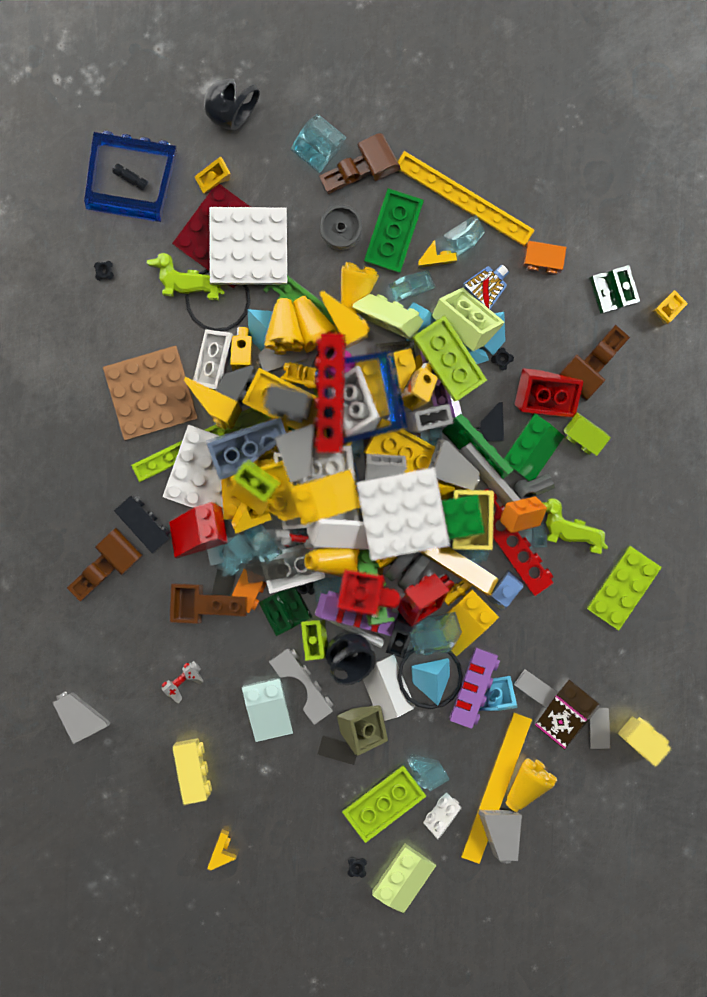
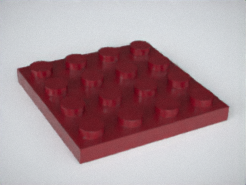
[172,184,251,289]

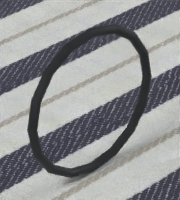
[185,269,251,331]
[398,643,463,709]

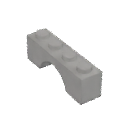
[269,647,334,725]

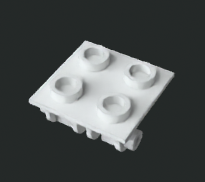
[423,792,462,839]

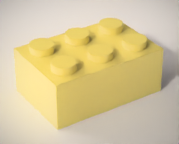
[452,490,494,550]
[617,716,671,766]
[173,738,212,804]

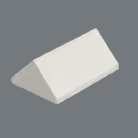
[193,329,234,391]
[329,366,379,436]
[307,519,369,549]
[259,544,326,594]
[363,655,415,721]

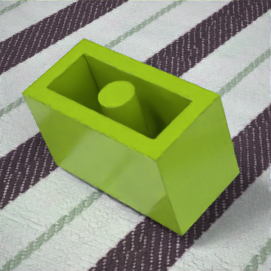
[563,412,611,456]
[233,460,280,502]
[301,619,328,661]

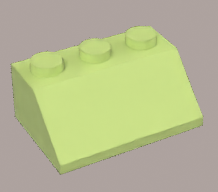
[432,288,505,351]
[353,294,423,341]
[372,843,436,913]

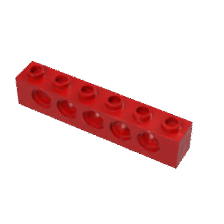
[314,333,346,453]
[483,488,554,596]

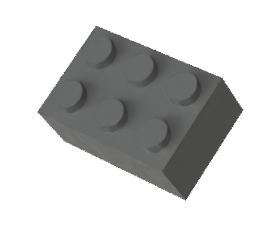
[264,384,313,422]

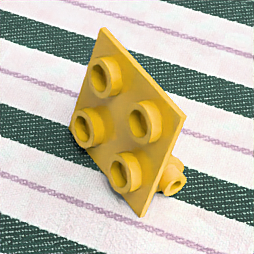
[280,362,330,388]

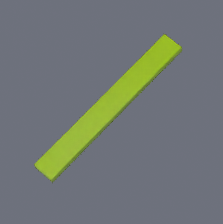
[131,407,272,482]

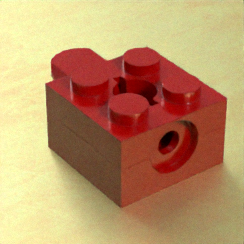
[337,569,401,617]
[397,573,454,627]

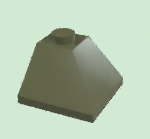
[337,705,388,756]

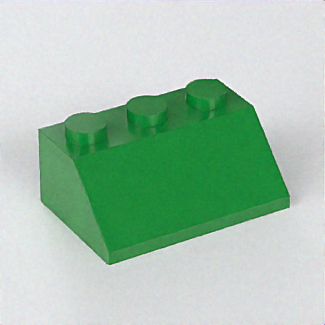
[503,414,565,481]

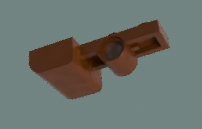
[319,133,400,194]
[559,325,630,401]
[67,528,143,602]
[170,583,247,624]

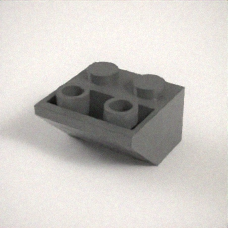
[216,366,257,407]

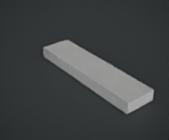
[459,443,521,506]

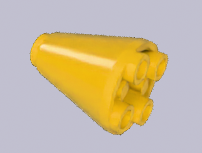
[341,262,379,315]
[292,296,338,353]
[265,298,303,355]
[304,547,359,577]
[505,758,557,812]

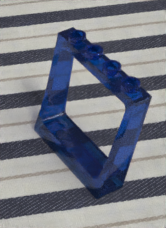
[84,130,177,222]
[315,351,408,444]

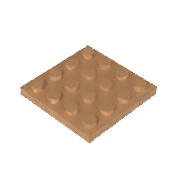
[103,345,198,441]

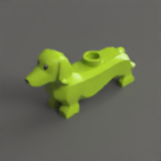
[146,253,225,301]
[542,498,608,554]

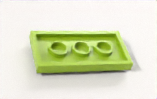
[412,315,487,402]
[586,546,662,631]
[342,765,427,843]

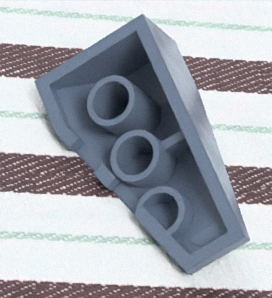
[206,418,286,480]

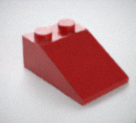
[514,368,584,417]
[169,502,228,559]

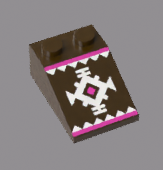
[535,679,601,750]

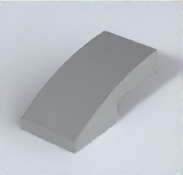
[514,669,558,708]
[589,708,610,750]

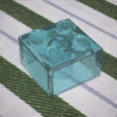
[409,612,462,656]

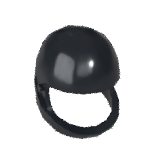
[204,78,260,130]
[326,632,376,685]

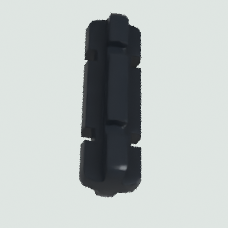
[112,163,148,190]

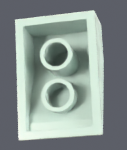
[242,677,293,742]

